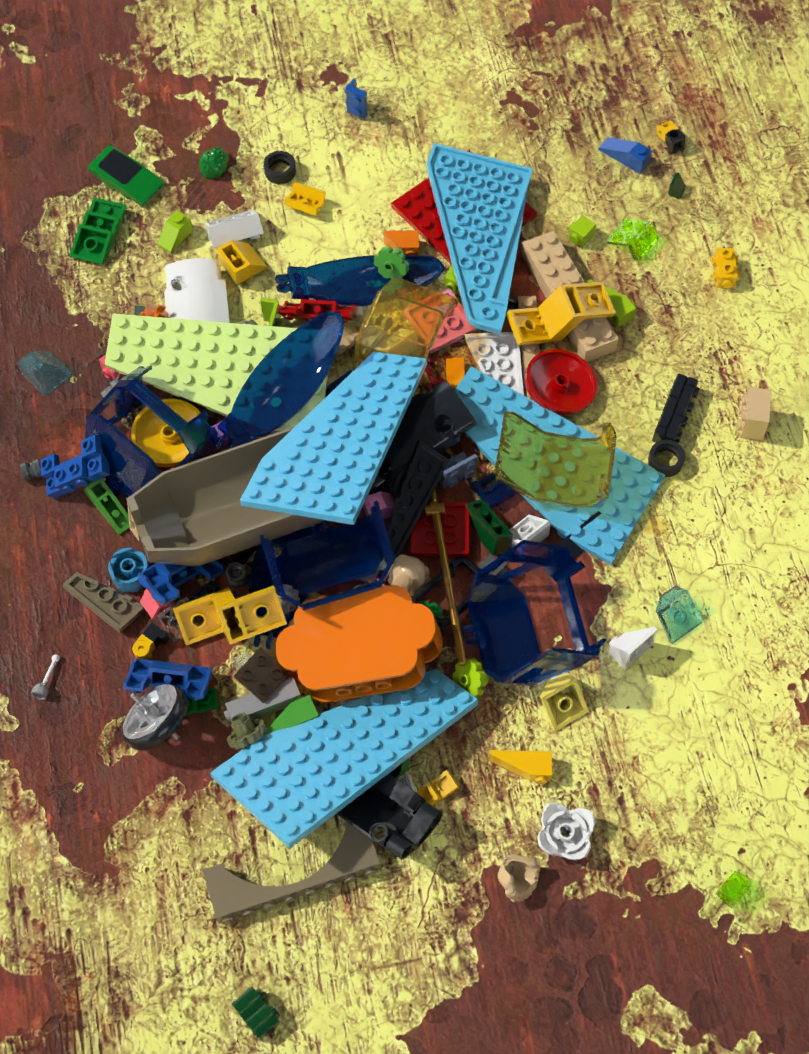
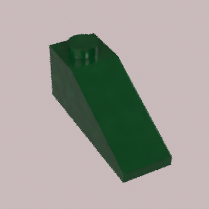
[466,499,513,556]

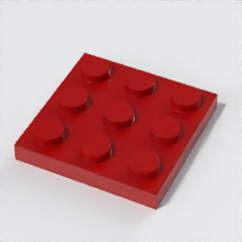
[411,502,469,557]

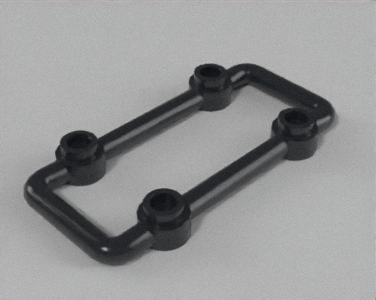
[410,557,492,637]

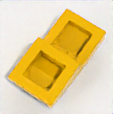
[417,770,460,805]

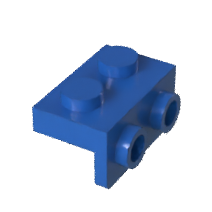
[345,79,368,119]

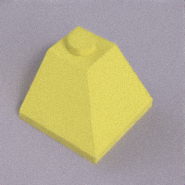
[540,671,589,731]

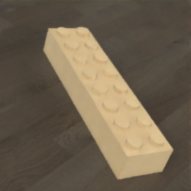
[521,231,618,362]

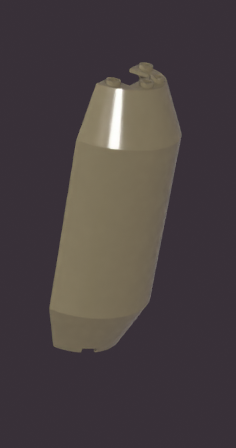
[126,427,378,566]

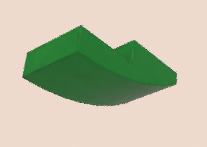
[186,687,221,716]

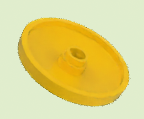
[131,399,207,467]

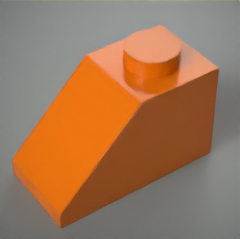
[384,230,419,259]

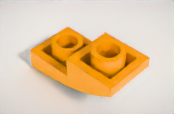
[446,357,465,390]

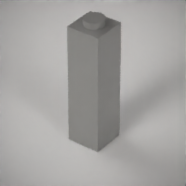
[224,677,301,723]

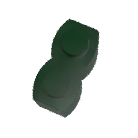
[231,987,280,1041]

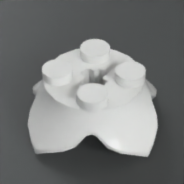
[538,802,595,860]

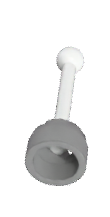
[31,654,60,700]

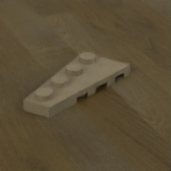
[63,572,145,633]

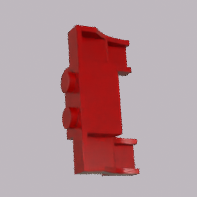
[278,299,357,326]

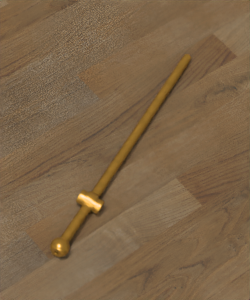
[425,490,466,666]

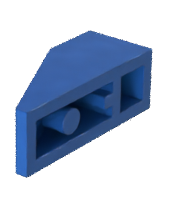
[598,137,652,174]

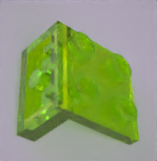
[606,219,659,261]

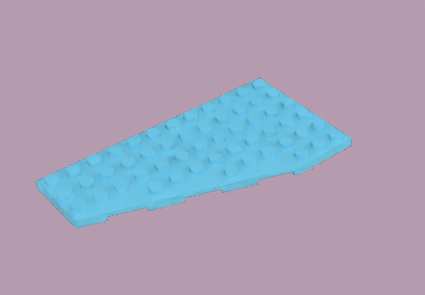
[240,352,427,525]
[454,366,665,566]
[210,669,478,849]

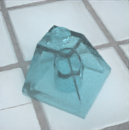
[17,350,73,396]
[656,585,702,644]

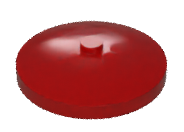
[525,349,597,415]

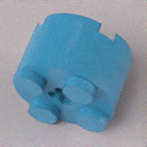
[108,548,149,593]

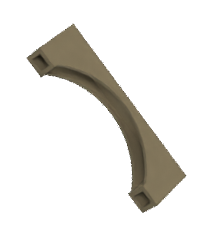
[202,822,380,924]

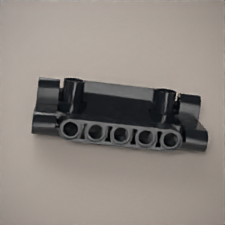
[367,380,477,496]
[336,773,443,860]

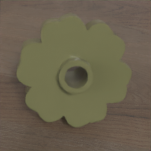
[227,712,267,750]

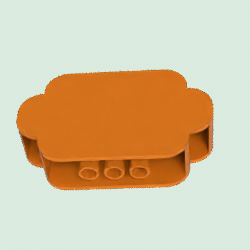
[276,585,443,703]

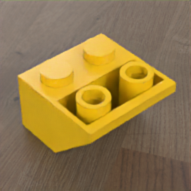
[217,240,267,285]

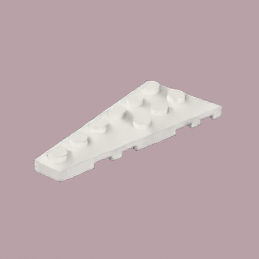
[464,332,524,395]

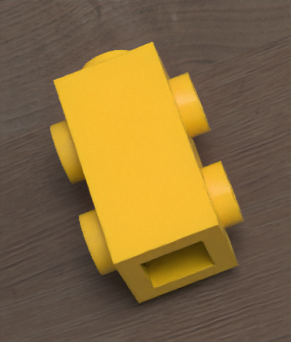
[711,248,740,289]

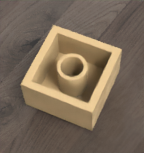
[737,387,771,441]

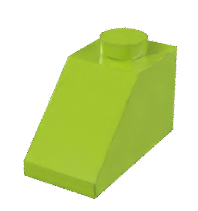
[157,210,193,254]

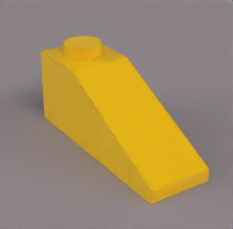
[489,750,552,784]

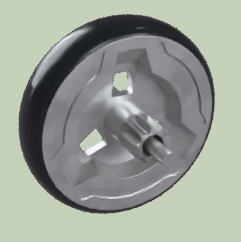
[122,683,189,751]

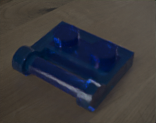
[470,468,519,509]

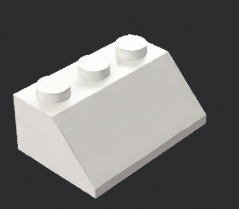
[204,209,264,248]

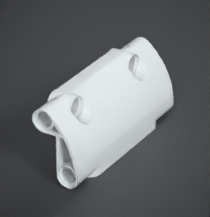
[164,258,230,323]

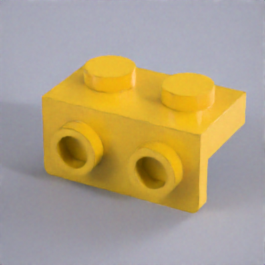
[284,182,326,216]

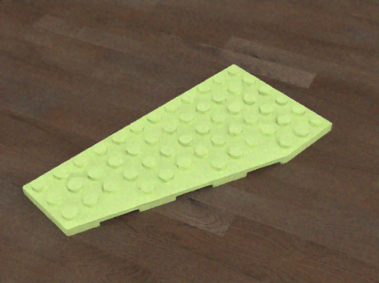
[105,314,333,433]

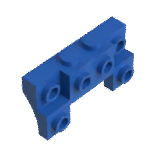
[41,434,110,499]
[138,560,225,606]
[123,658,213,701]

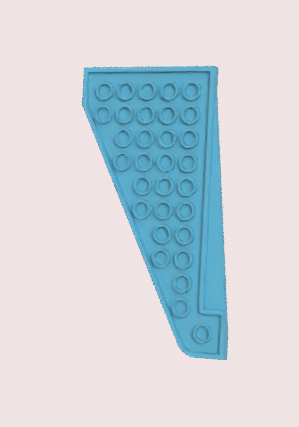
[426,143,533,334]

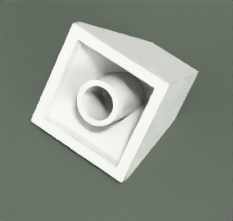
[608,627,658,669]

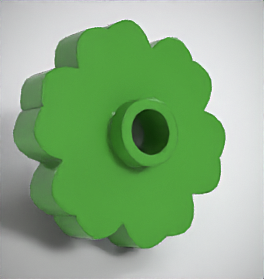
[374,246,409,281]

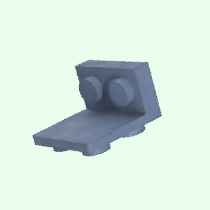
[439,451,478,489]

